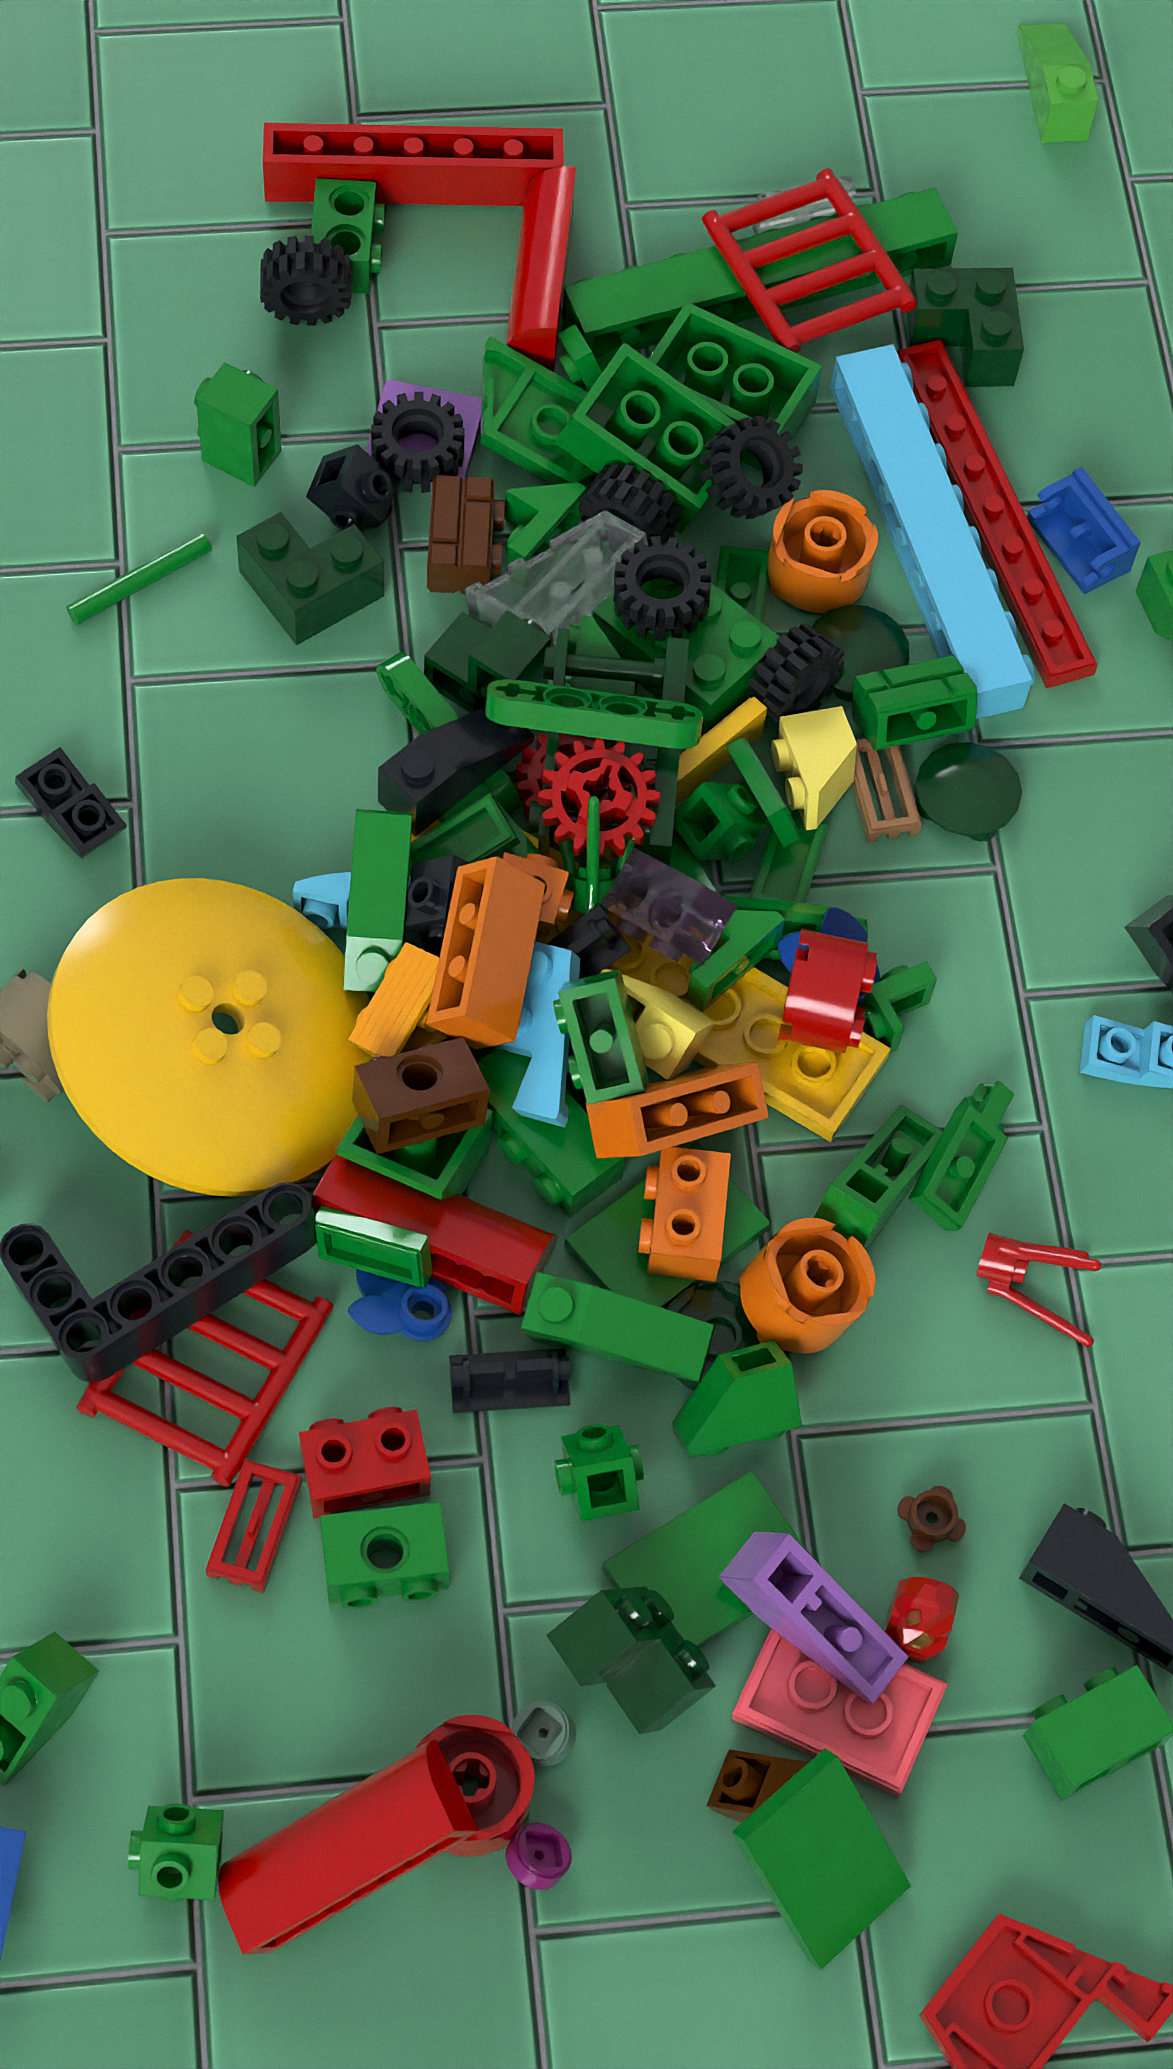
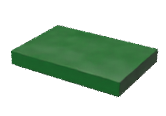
[564,1140,771,1309]
[602,1470,811,1648]
[732,1748,911,1970]

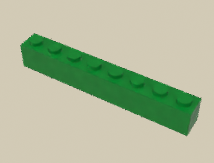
[562,188,958,359]

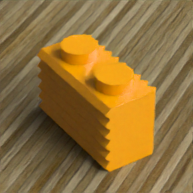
[348,942,447,1058]

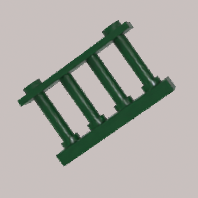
[528,628,689,864]

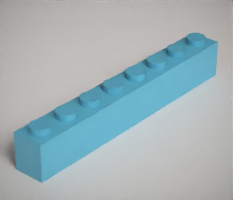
[830,344,1035,719]

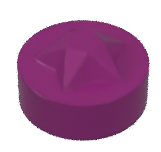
[506,1822,572,1890]

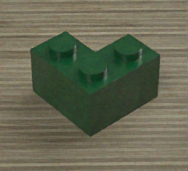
[906,268,1024,387]
[236,512,384,646]
[424,610,551,713]
[546,1586,716,1734]

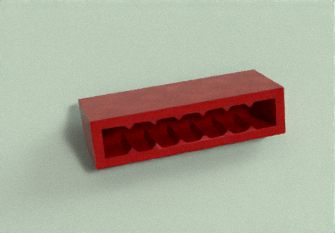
[505,166,576,372]
[311,1154,557,1315]
[218,1739,479,1955]

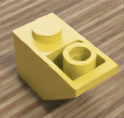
[771,706,857,831]
[600,969,715,1080]

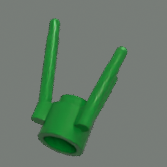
[556,796,635,914]

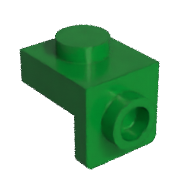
[557,325,619,392]
[862,961,937,1053]

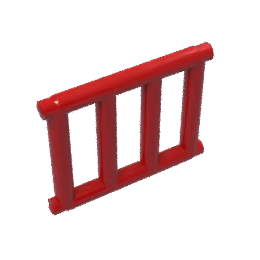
[701,168,918,353]
[76,1230,334,1487]

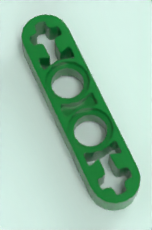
[376,652,520,814]
[485,679,703,749]

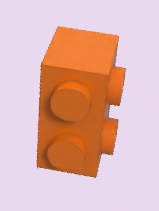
[638,1147,731,1282]

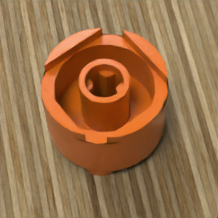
[767,490,878,613]
[739,1218,876,1354]

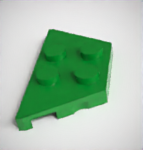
[480,336,598,486]

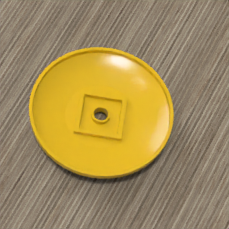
[47,878,374,1197]

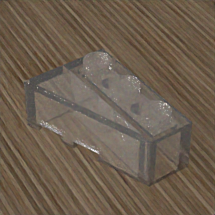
[465,510,648,647]

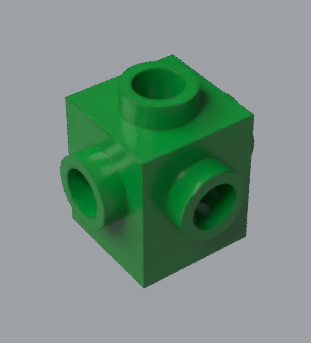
[674,782,768,861]
[554,1424,644,1521]
[128,1803,224,1901]

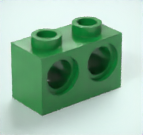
[311,178,385,294]

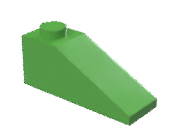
[1017,23,1099,143]

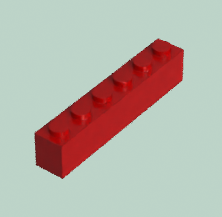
[263,123,564,206]

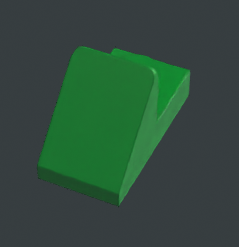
[504,482,587,586]
[686,909,785,1012]

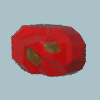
[884,1577,959,1664]

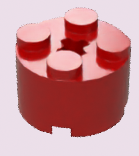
[778,929,877,1054]
[415,1715,534,1857]

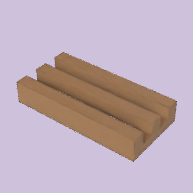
[851,738,922,843]

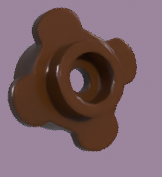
[897,1486,966,1552]

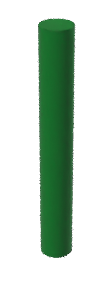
[66,532,212,625]

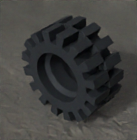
[260,235,352,326]
[371,391,465,493]
[700,416,803,519]
[578,463,681,555]
[613,536,711,641]
[748,624,844,723]

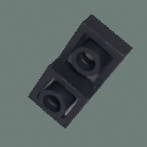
[15,747,127,858]

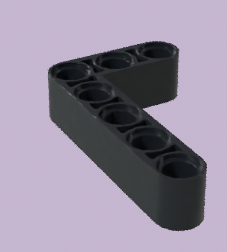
[0,1182,317,1382]

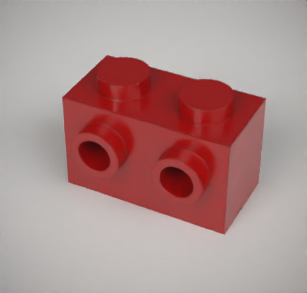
[299,1407,431,1518]

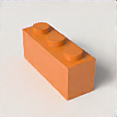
[426,856,546,1050]
[585,1062,769,1158]

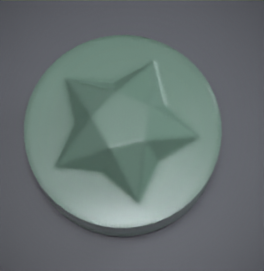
[511,1701,576,1766]

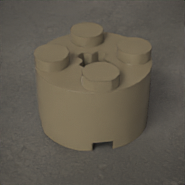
[0,968,64,1103]

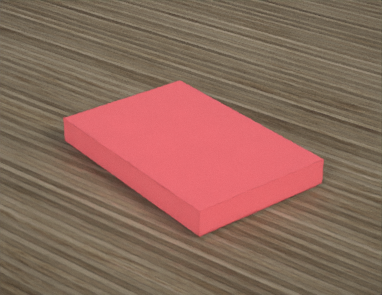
[731,1628,948,1798]

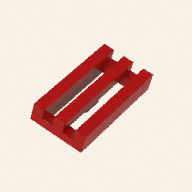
[205,1459,302,1593]

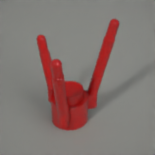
[976,1232,1102,1347]

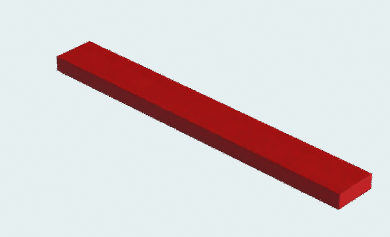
[896,339,1098,689]

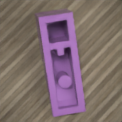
[719,1531,908,1704]

